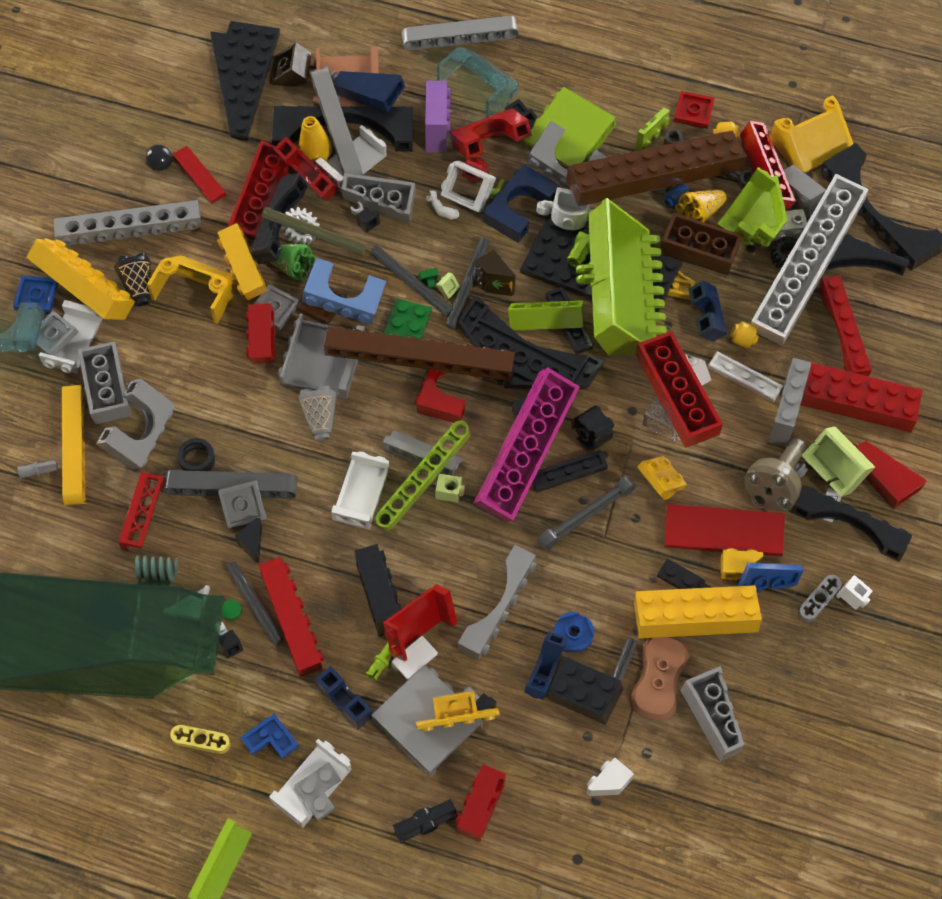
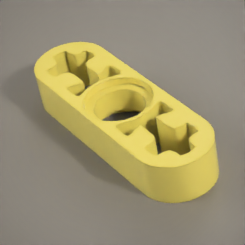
[170,725,231,754]

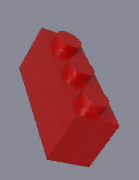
[246,303,275,364]

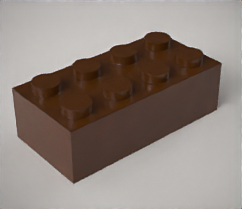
[661,213,743,275]

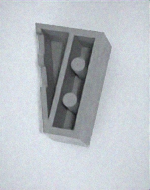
[783,165,826,223]

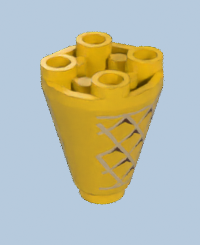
[676,190,727,222]

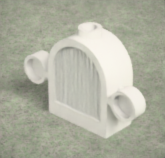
[536,187,593,230]

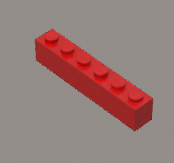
[739,121,796,211]
[258,557,324,677]

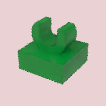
[418,268,439,289]

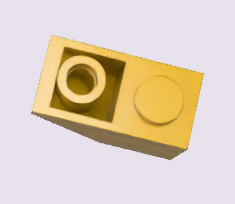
[721,548,763,581]

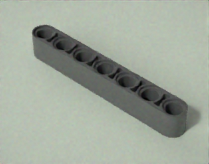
[162,470,298,499]

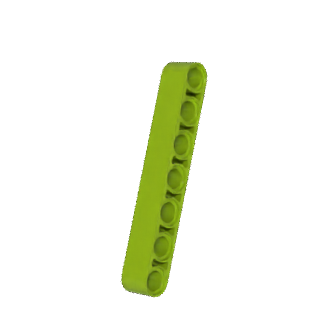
[376,421,470,531]

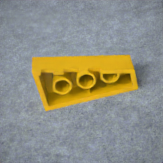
[217,223,268,300]

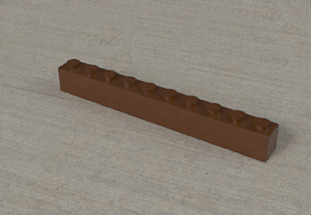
[324,326,515,381]

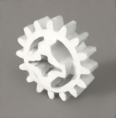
[280,207,320,245]

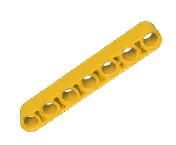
[62,385,85,506]

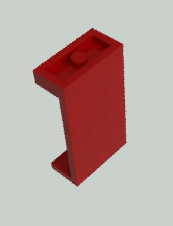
[383,584,458,662]

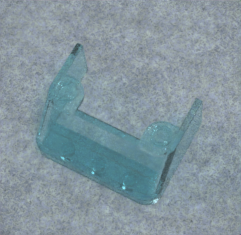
[437,47,519,118]

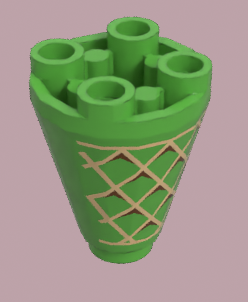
[269,244,315,281]

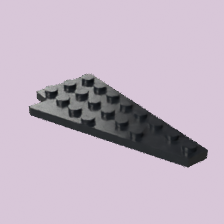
[210,21,280,140]

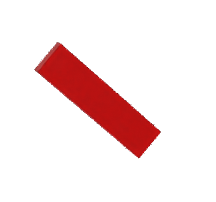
[172,146,226,204]

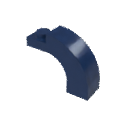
[524,631,568,700]

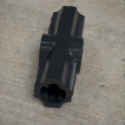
[392,799,458,843]

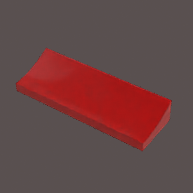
[228,140,290,240]
[664,504,785,557]

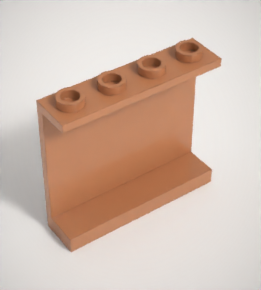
[313,46,379,107]

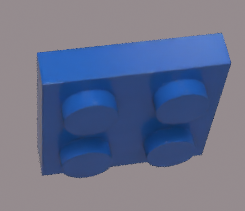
[13,275,59,314]

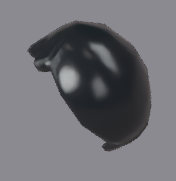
[146,145,173,171]

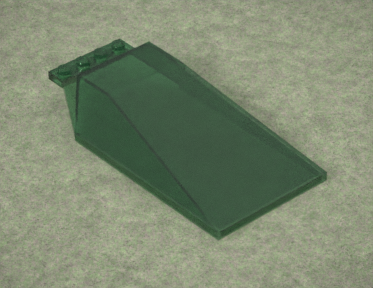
[0,572,225,699]

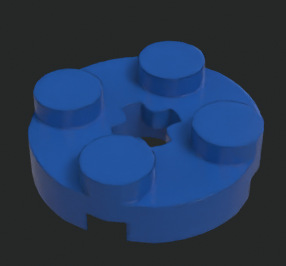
[554,612,594,653]

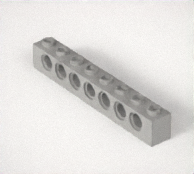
[54,200,202,247]

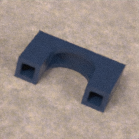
[483,164,559,243]

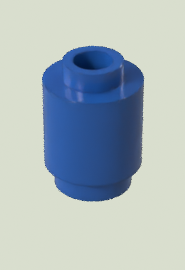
[663,184,690,209]

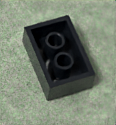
[547,657,624,725]

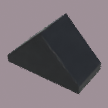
[235,518,262,562]

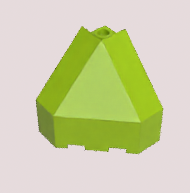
[716,167,788,247]

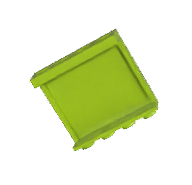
[523,87,616,168]

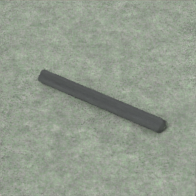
[446,238,489,329]
[371,245,452,317]

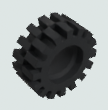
[771,237,798,268]

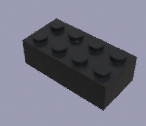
[354,544,402,637]

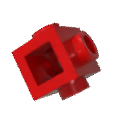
[461,156,489,184]

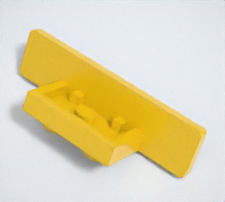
[415,691,500,731]

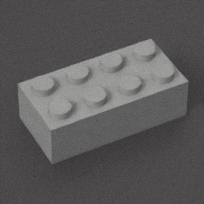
[78,341,132,425]

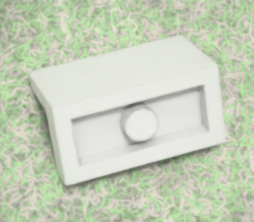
[391,636,438,680]

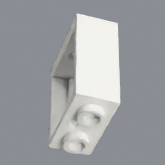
[441,161,496,212]

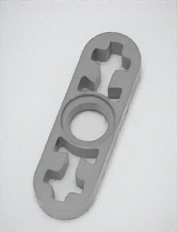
[798,575,842,623]

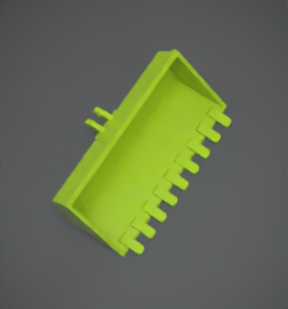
[576,198,667,355]

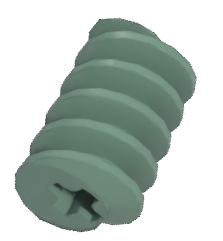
[135,555,178,582]

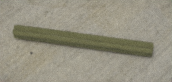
[262,207,366,254]

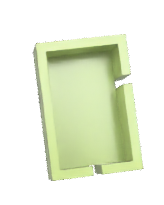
[802,426,875,497]

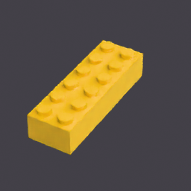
[26,238,135,320]
[634,585,762,638]

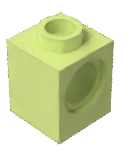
[435,473,465,503]

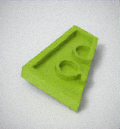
[635,107,670,151]

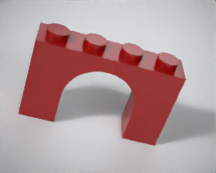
[449,108,532,159]
[414,341,478,423]

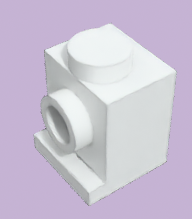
[836,575,872,610]

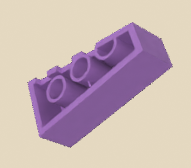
[425,81,450,152]

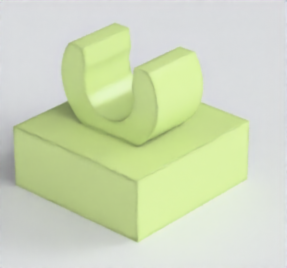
[436,272,460,299]

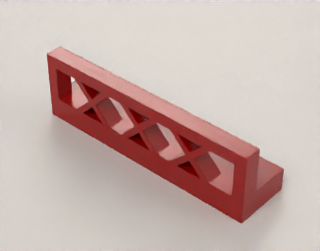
[118,472,164,551]

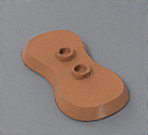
[630,637,689,720]

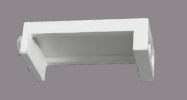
[331,452,390,530]

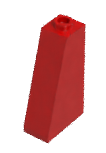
[854,441,927,510]

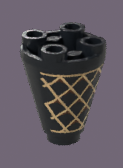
[114,253,151,307]

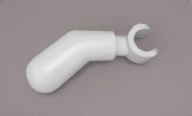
[426,190,459,220]

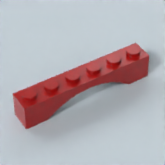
[819,275,872,376]

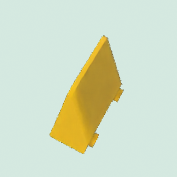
[770,95,853,173]

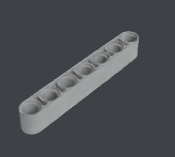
[401,16,519,50]
[310,68,363,176]

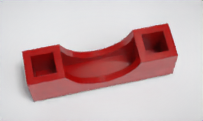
[274,137,340,201]

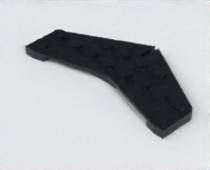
[459,296,604,389]

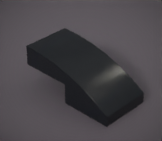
[505,99,538,129]

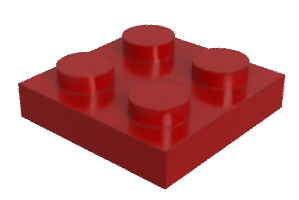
[674,91,715,129]

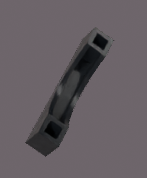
[250,173,308,265]
[791,486,912,562]

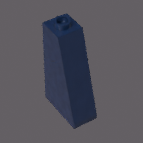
[333,71,405,113]

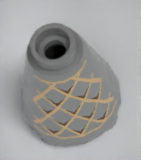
[299,386,336,441]

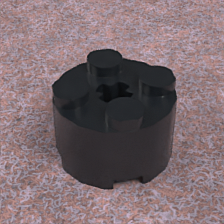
[571,405,614,451]

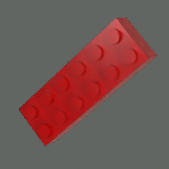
[635,331,723,448]
[800,363,923,432]

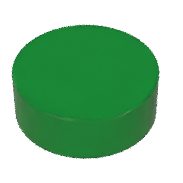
[221,600,242,621]

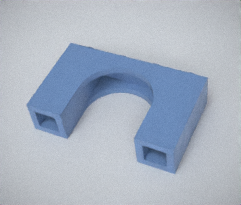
[301,258,386,325]

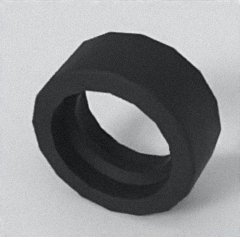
[177,438,216,471]

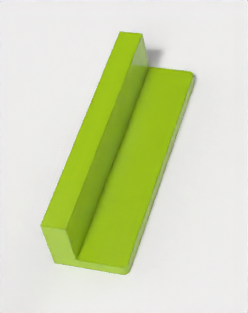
[508,300,584,330]
[188,819,252,899]

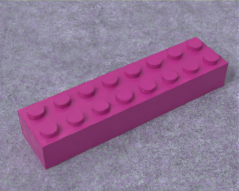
[473,367,580,523]

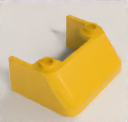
[147,256,238,324]

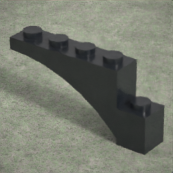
[825,234,909,276]

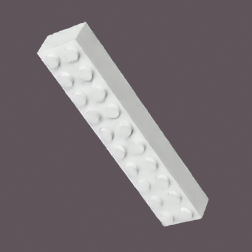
[750,174,869,346]

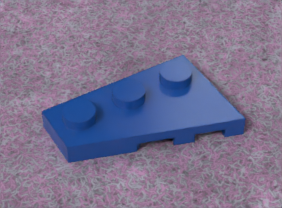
[737,563,804,593]

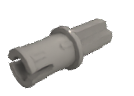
[18,460,58,479]

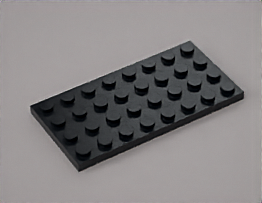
[520,214,682,312]

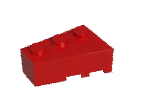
[455,764,506,842]

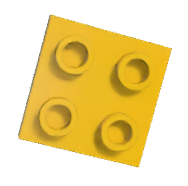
[637,456,687,500]

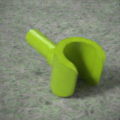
[489,179,505,199]

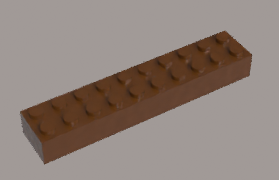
[566,130,747,207]

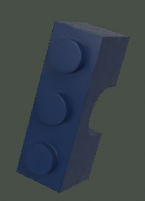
[689,280,727,342]
[315,666,372,730]

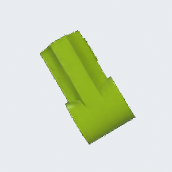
[567,231,590,268]

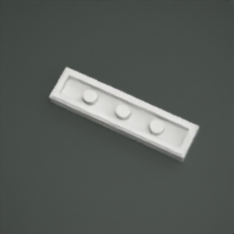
[708,351,783,403]

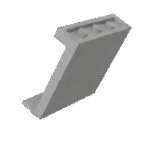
[278,314,365,399]
[371,665,483,778]

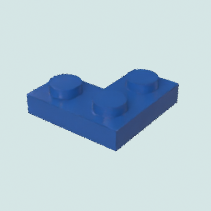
[240,713,299,759]

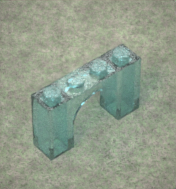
[0,303,45,352]

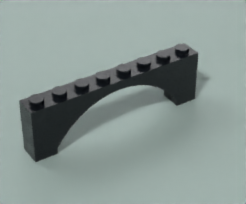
[272,106,413,152]
[820,143,942,271]

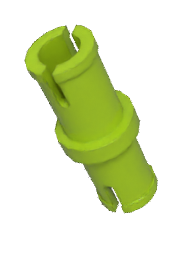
[365,642,392,681]

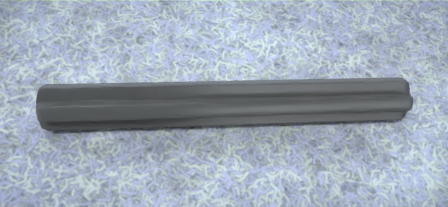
[226,561,283,645]

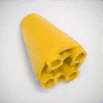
[298,116,333,163]

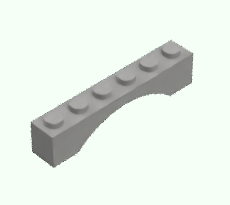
[458,545,537,661]

